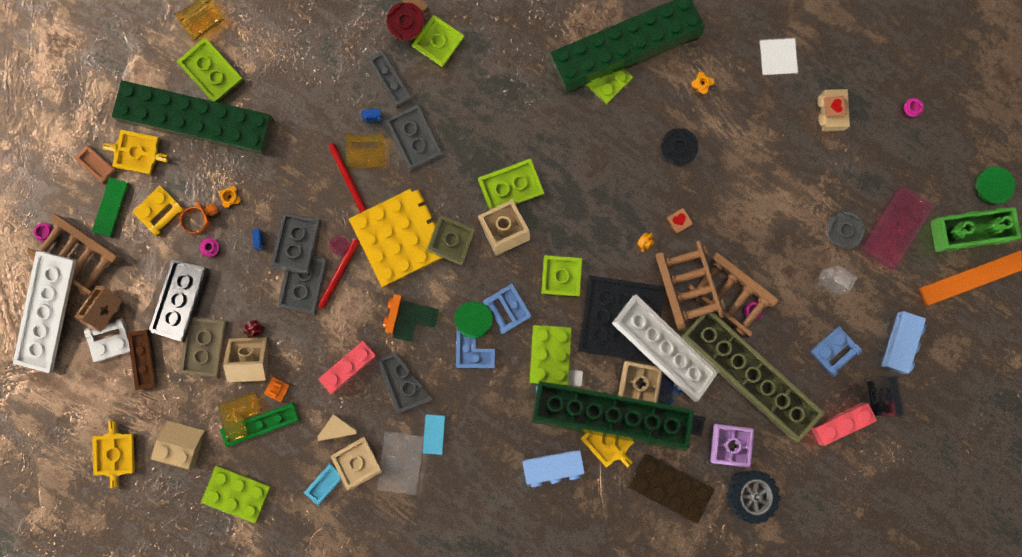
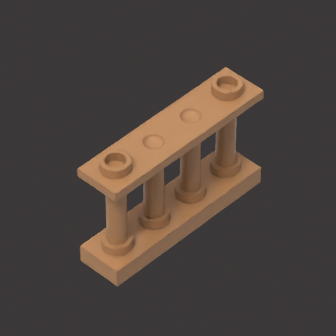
[26,213,122,296]
[655,241,726,330]
[687,252,778,338]

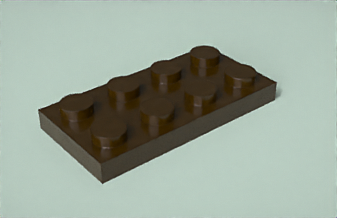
[628,453,715,524]

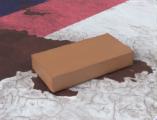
[74,144,117,184]

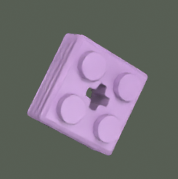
[710,424,754,467]

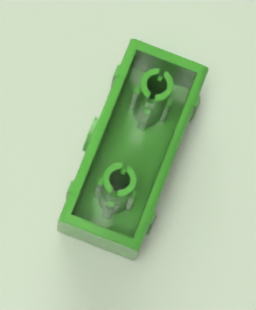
[930,207,1021,252]

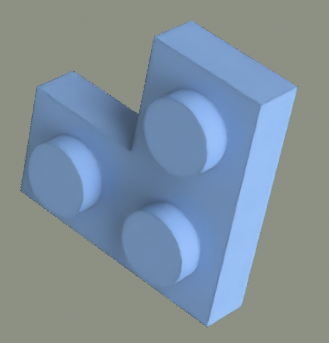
[456,330,495,368]

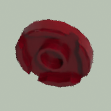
[386,2,425,41]

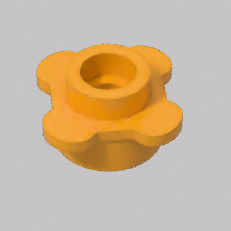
[691,72,714,94]
[219,186,241,208]
[637,233,655,252]

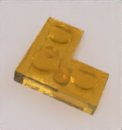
[218,392,261,442]

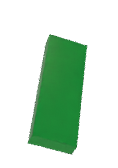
[92,177,129,238]

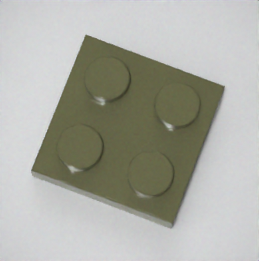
[426,215,475,265]

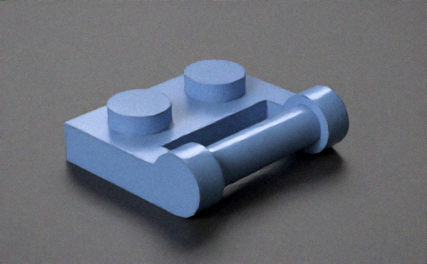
[482,284,532,334]
[810,326,862,377]

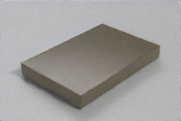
[179,317,227,378]

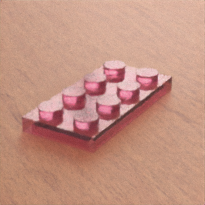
[860,185,934,270]

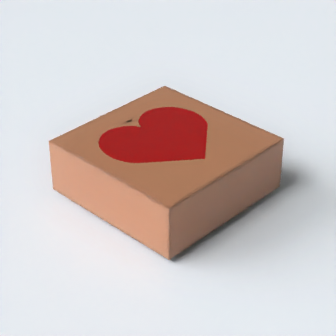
[823,96,846,118]
[666,208,693,234]

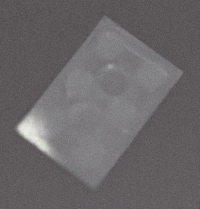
[377,432,424,495]

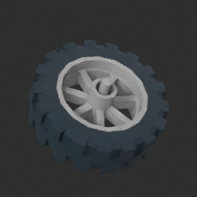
[726,470,780,524]

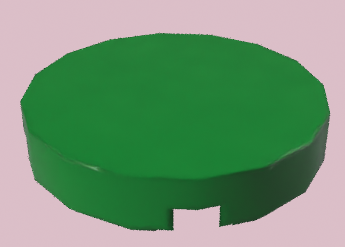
[975,166,1015,205]
[454,302,493,338]

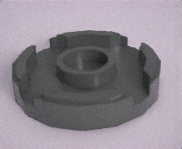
[826,211,866,249]

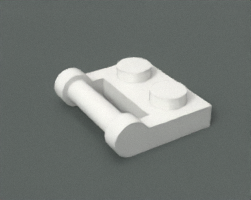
[84,318,130,362]

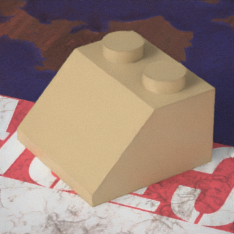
[478,200,530,256]
[223,337,268,382]
[151,420,205,469]

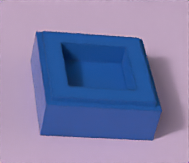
[361,108,382,122]
[252,229,264,251]

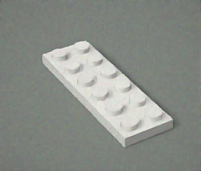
[13,251,76,373]
[612,294,718,402]

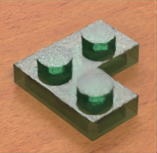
[393,300,439,342]

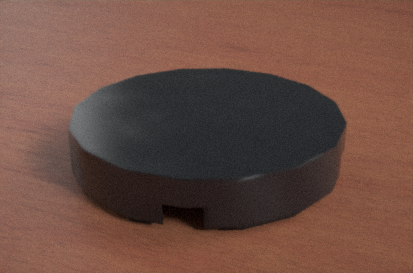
[660,128,698,166]

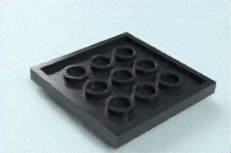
[578,275,665,363]

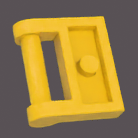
[132,186,184,236]

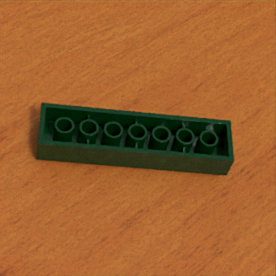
[550,0,705,93]
[111,80,274,156]
[531,381,694,451]

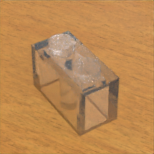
[818,264,858,296]

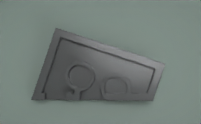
[376,352,433,414]

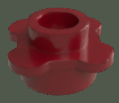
[243,320,265,338]

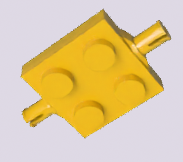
[103,130,169,175]
[92,421,135,488]
[580,433,634,468]

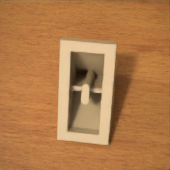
[317,414,359,441]

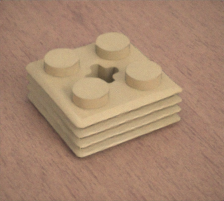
[618,361,663,403]

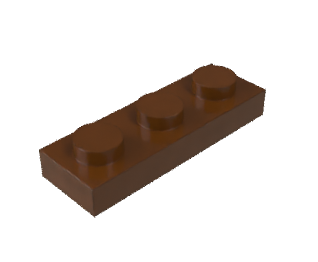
[127,330,157,390]

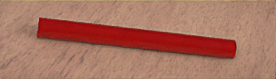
[328,143,367,213]
[317,238,360,309]

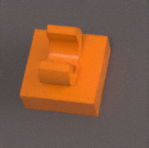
[264,376,291,402]

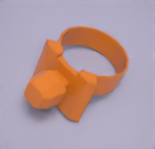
[180,202,219,234]

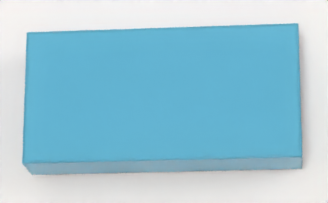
[423,414,445,455]
[304,463,342,506]

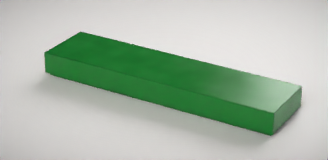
[220,402,300,447]

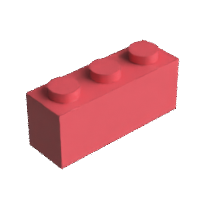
[318,341,377,394]
[811,403,877,446]

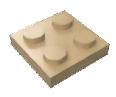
[330,437,383,491]

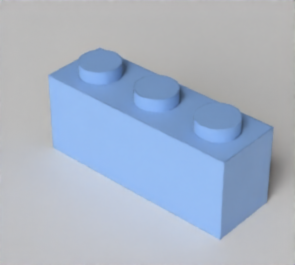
[881,311,926,374]
[522,450,585,487]

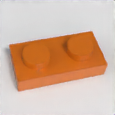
[383,294,403,334]

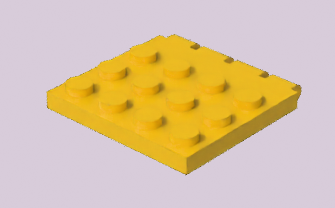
[349,189,442,288]

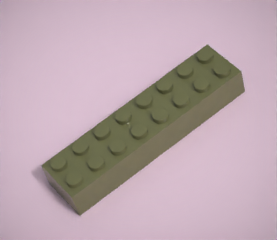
[680,312,825,442]

